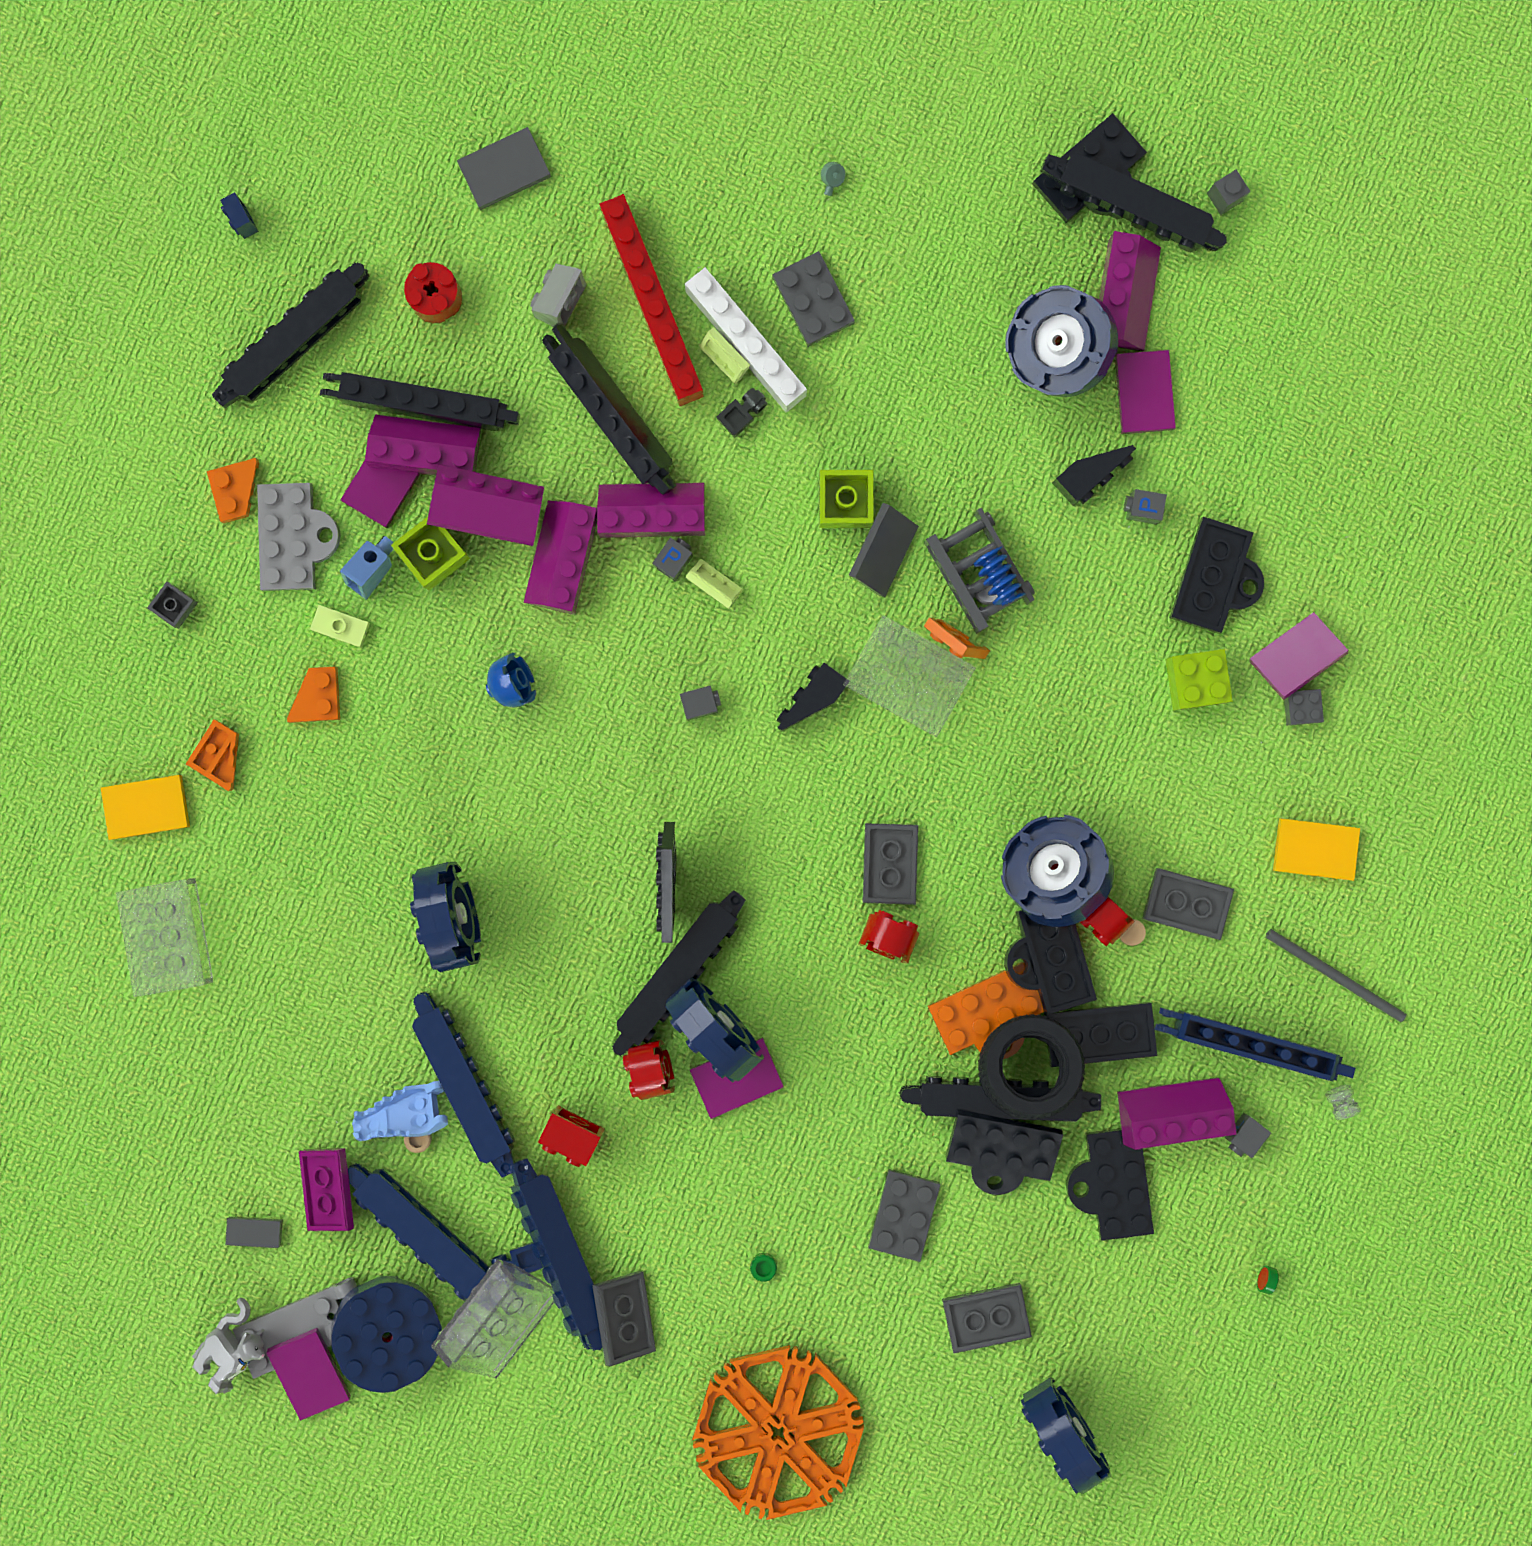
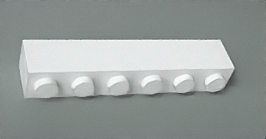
[685,267,807,413]

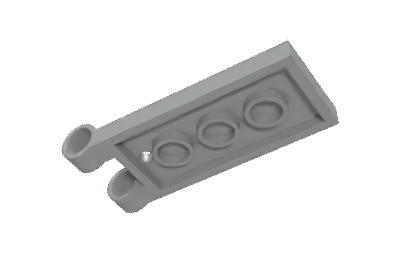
[232,1277,357,1379]

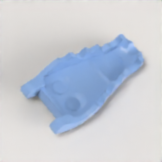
[352,1081,448,1141]

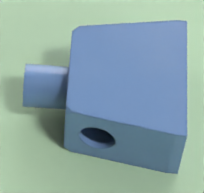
[340,536,394,600]

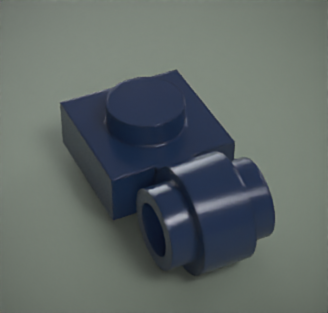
[490,1242,543,1280]

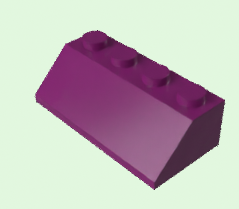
[1099,231,1161,352]
[365,414,481,476]
[427,464,544,546]
[597,483,705,538]
[523,500,597,615]
[1117,1077,1237,1150]

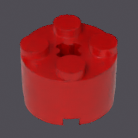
[404,262,462,323]
[1080,897,1135,947]
[858,910,920,964]
[623,1040,675,1100]

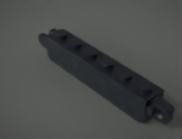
[1040,153,1227,252]
[212,262,370,408]
[542,324,677,495]
[320,372,520,431]
[612,890,746,1056]
[898,1076,1102,1122]

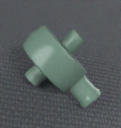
[821,162,845,196]

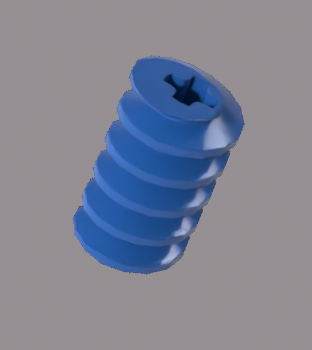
[973,546,1026,606]

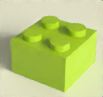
[819,470,873,528]
[391,516,471,591]
[1165,649,1233,711]

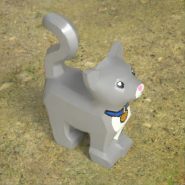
[192,1297,265,1394]

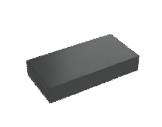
[225,1217,283,1248]

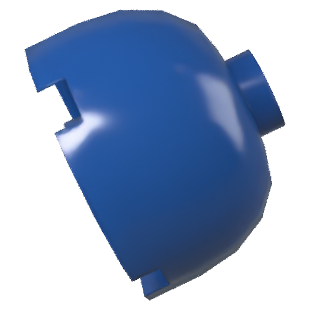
[486,653,536,708]

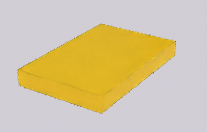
[101,775,190,840]
[1273,818,1360,881]

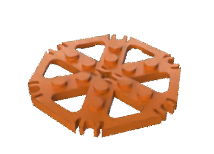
[692,1345,864,1520]

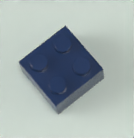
[220,192,259,239]

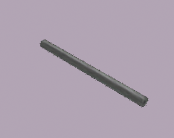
[1265,929,1407,1023]

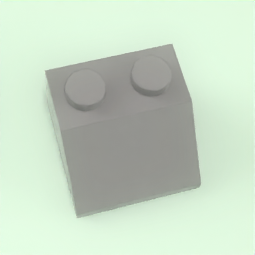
[530,264,586,327]

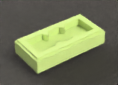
[699,327,750,384]
[685,559,743,609]
[310,605,370,648]

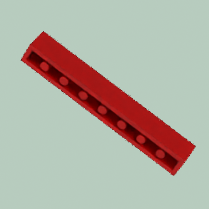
[599,194,704,407]

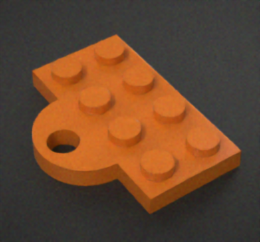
[927,962,1044,1059]

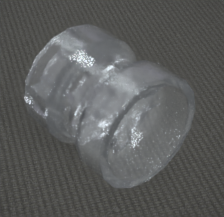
[1325,1085,1361,1120]

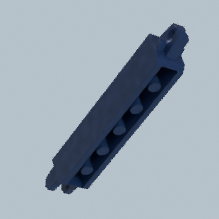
[412,992,515,1177]
[1155,1007,1356,1081]
[510,1159,602,1351]
[348,1163,503,1311]

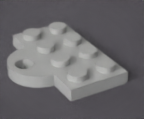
[257,483,340,591]

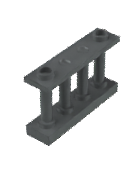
[924,508,1035,634]

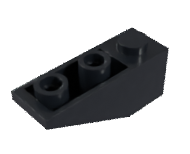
[1052,445,1136,506]
[776,663,850,732]

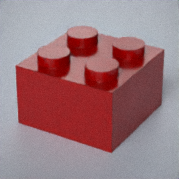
[538,1105,605,1167]

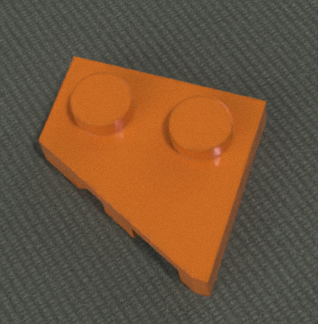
[207,458,259,524]
[924,617,990,659]
[287,667,340,723]
[186,719,239,791]

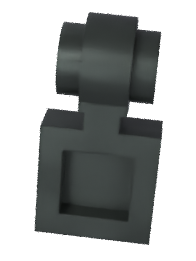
[716,388,768,438]

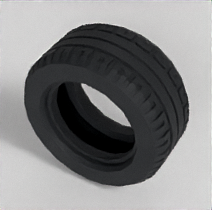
[978,1014,1085,1120]

